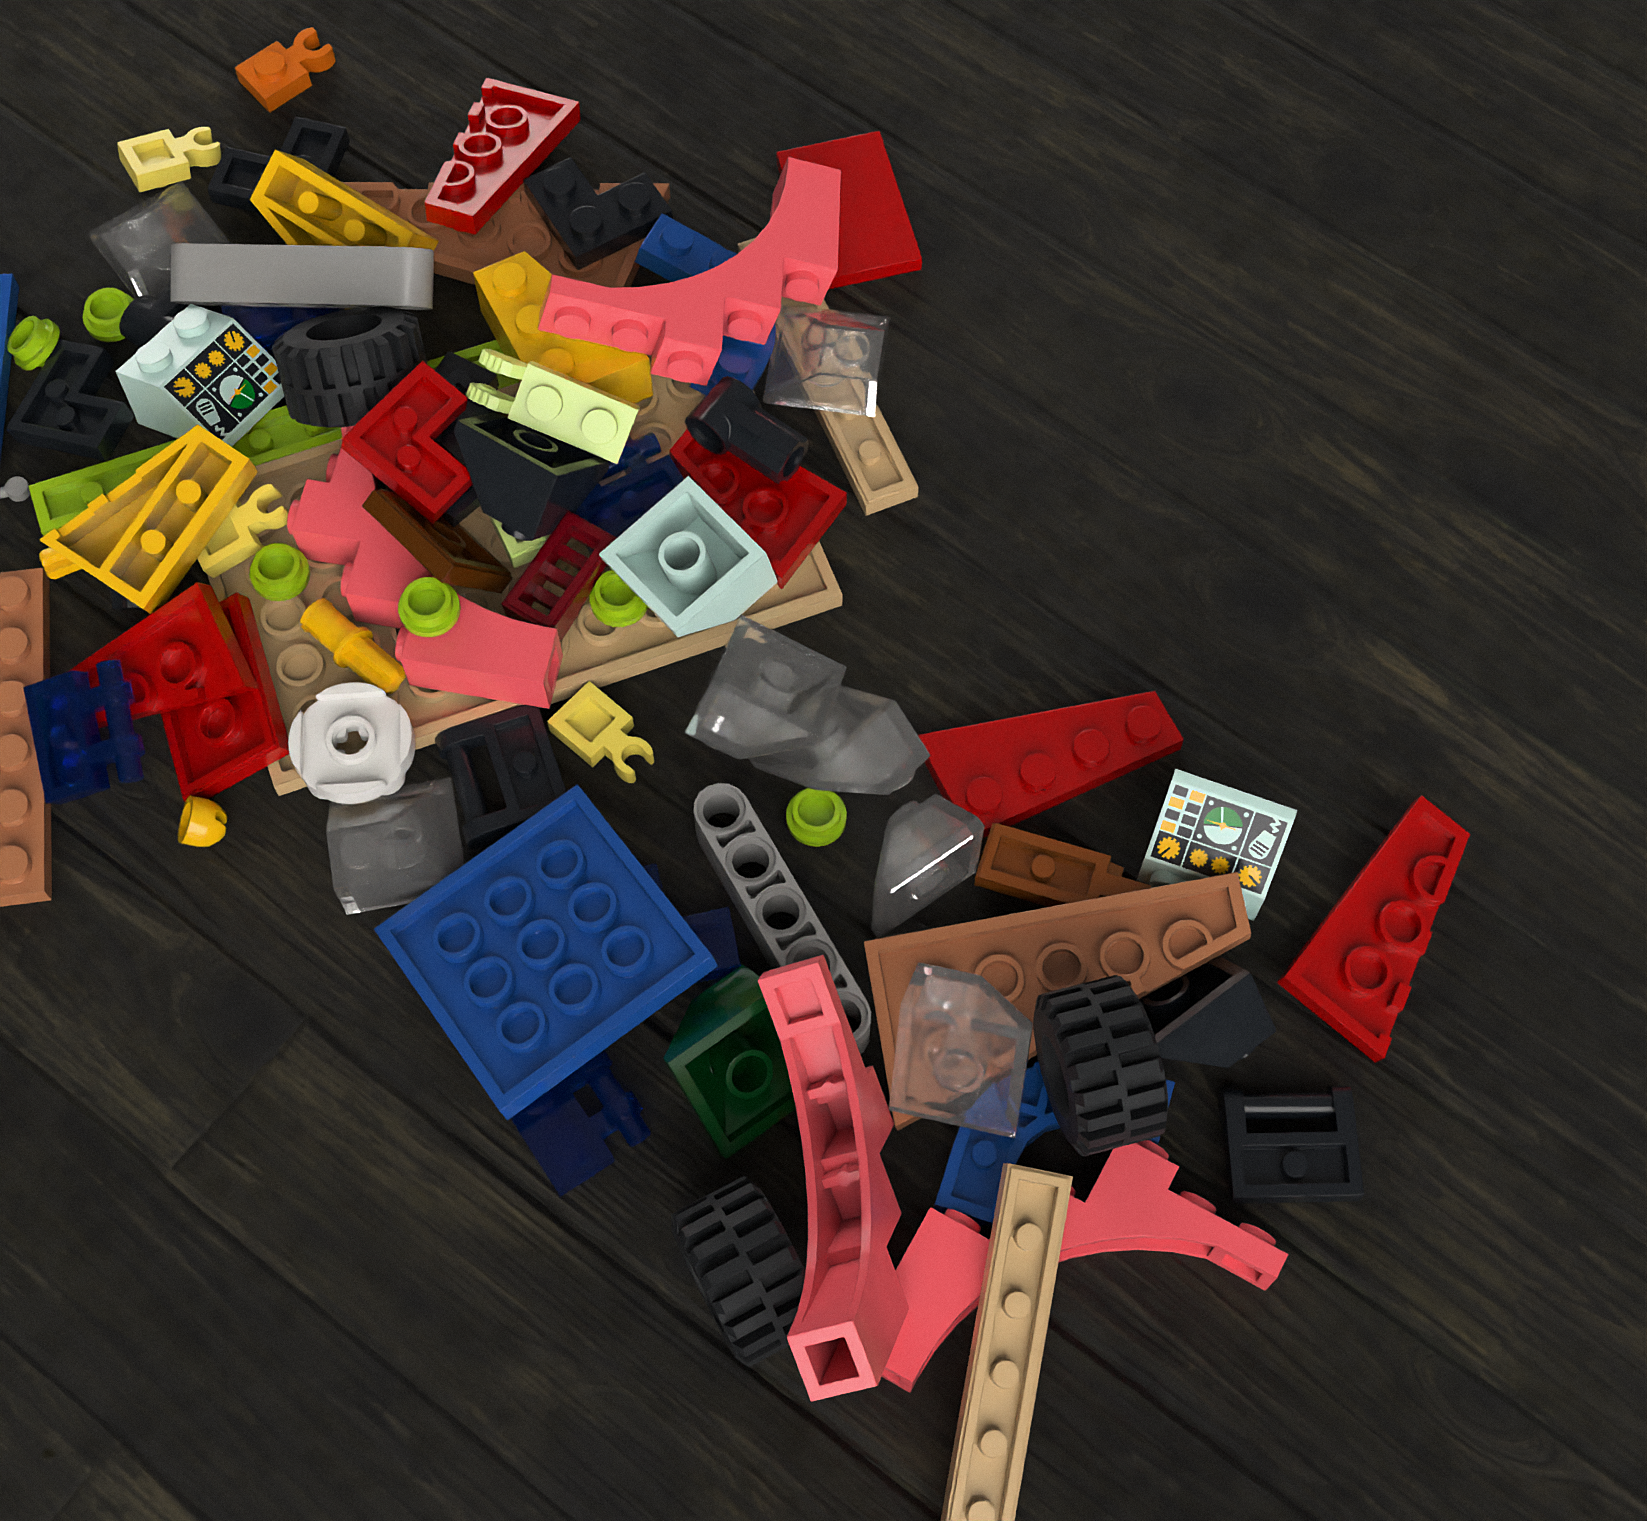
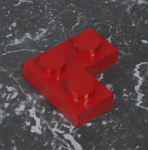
[341,361,473,524]

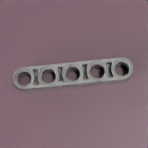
[170,243,434,310]
[693,783,871,1055]

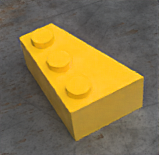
[250,149,439,310]
[473,251,653,404]
[39,425,258,614]

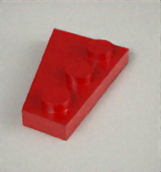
[669,429,847,590]
[63,582,259,728]

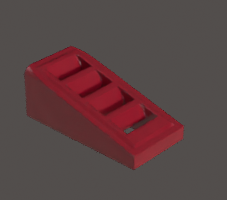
[501,510,617,642]

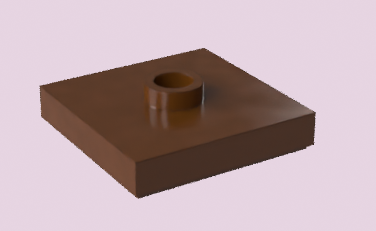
[362,489,513,594]

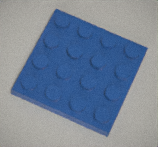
[374,784,718,1121]

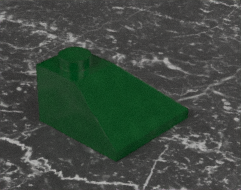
[663,964,796,1160]

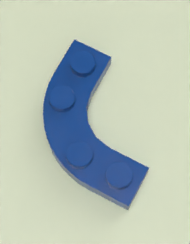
[635,213,776,395]
[934,1062,1175,1229]

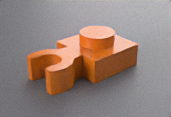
[234,27,336,113]

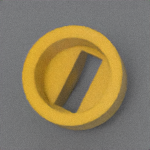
[178,795,227,847]

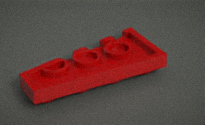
[424,78,581,235]
[915,691,1184,845]
[1277,795,1470,1063]

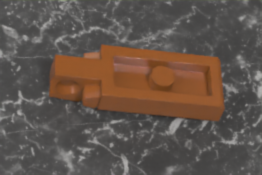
[974,823,1151,907]

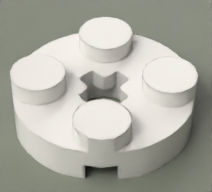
[288,682,416,804]

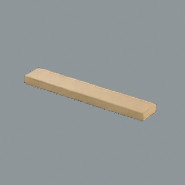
[738,238,918,516]
[940,1163,1073,1521]

